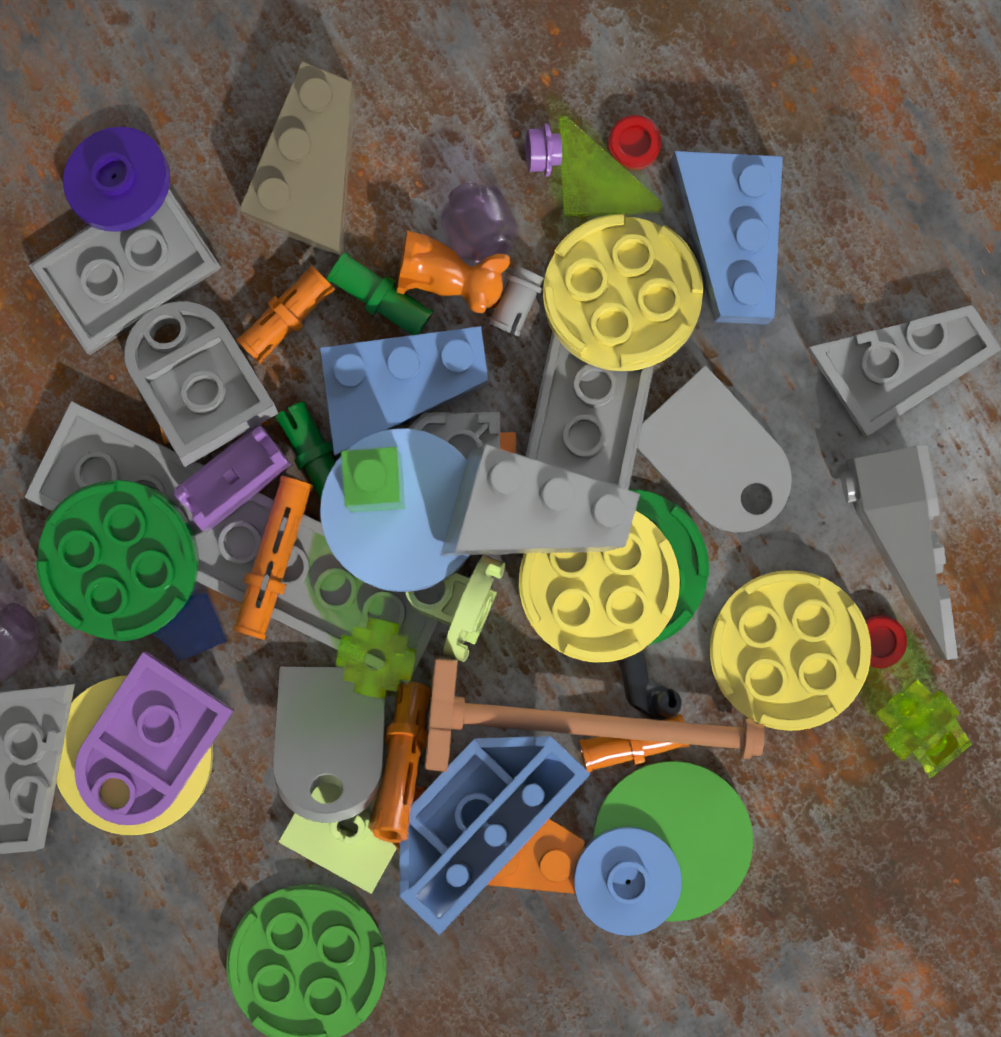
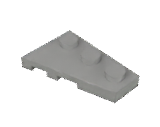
[807,305,1001,438]
[0,684,75,854]

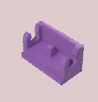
[174,424,292,531]

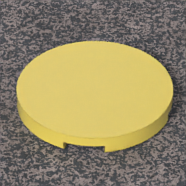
[543,214,703,371]
[519,510,680,662]
[710,570,871,731]
[56,675,213,835]

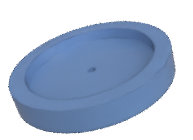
[574,826,682,936]

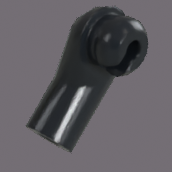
[620,652,682,720]

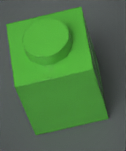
[341,447,405,513]

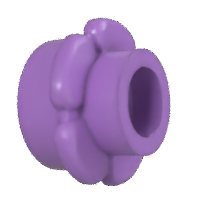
[525,123,562,177]

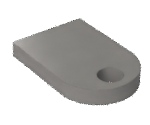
[125,301,278,467]
[637,365,792,533]
[273,667,387,823]

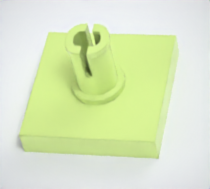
[279,783,396,894]

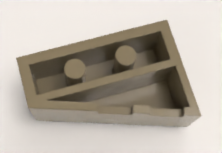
[239,61,356,258]

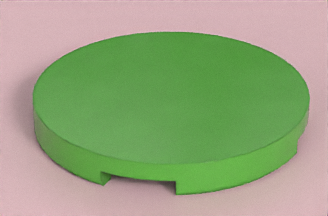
[593,760,753,921]
[226,883,387,1037]

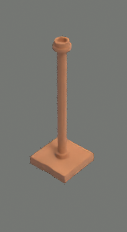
[425,654,765,771]

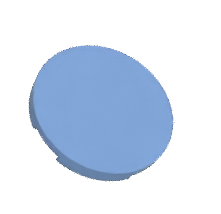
[320,428,470,592]

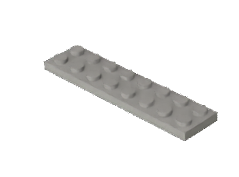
[24,401,446,684]

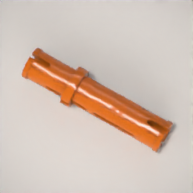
[232,476,313,640]
[372,682,431,843]

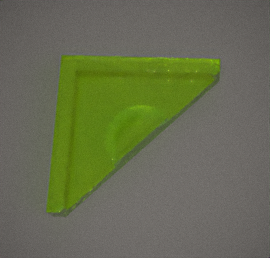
[558,116,662,217]

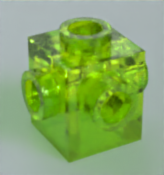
[336,617,417,699]
[876,680,972,779]

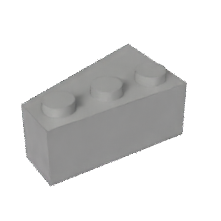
[441,444,640,556]

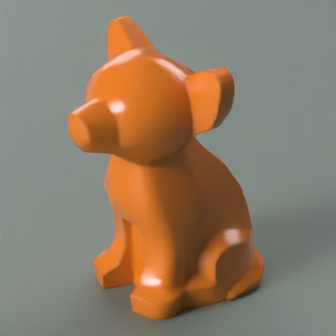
[396,231,510,313]

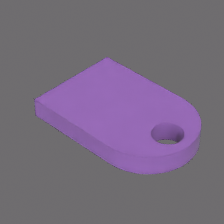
[75,651,235,825]

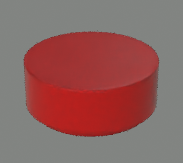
[608,115,661,171]
[864,615,907,668]

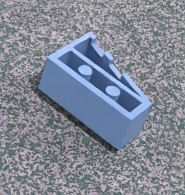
[670,151,783,325]
[320,326,488,457]

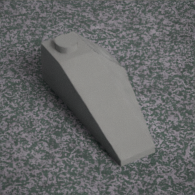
[841,444,958,660]

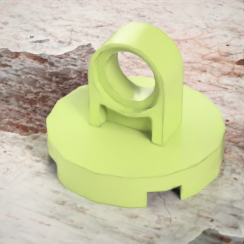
[406,555,505,662]

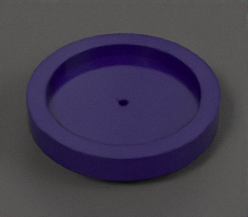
[63,127,170,232]

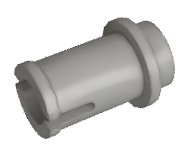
[489,265,544,337]

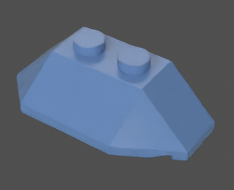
[400,736,590,935]

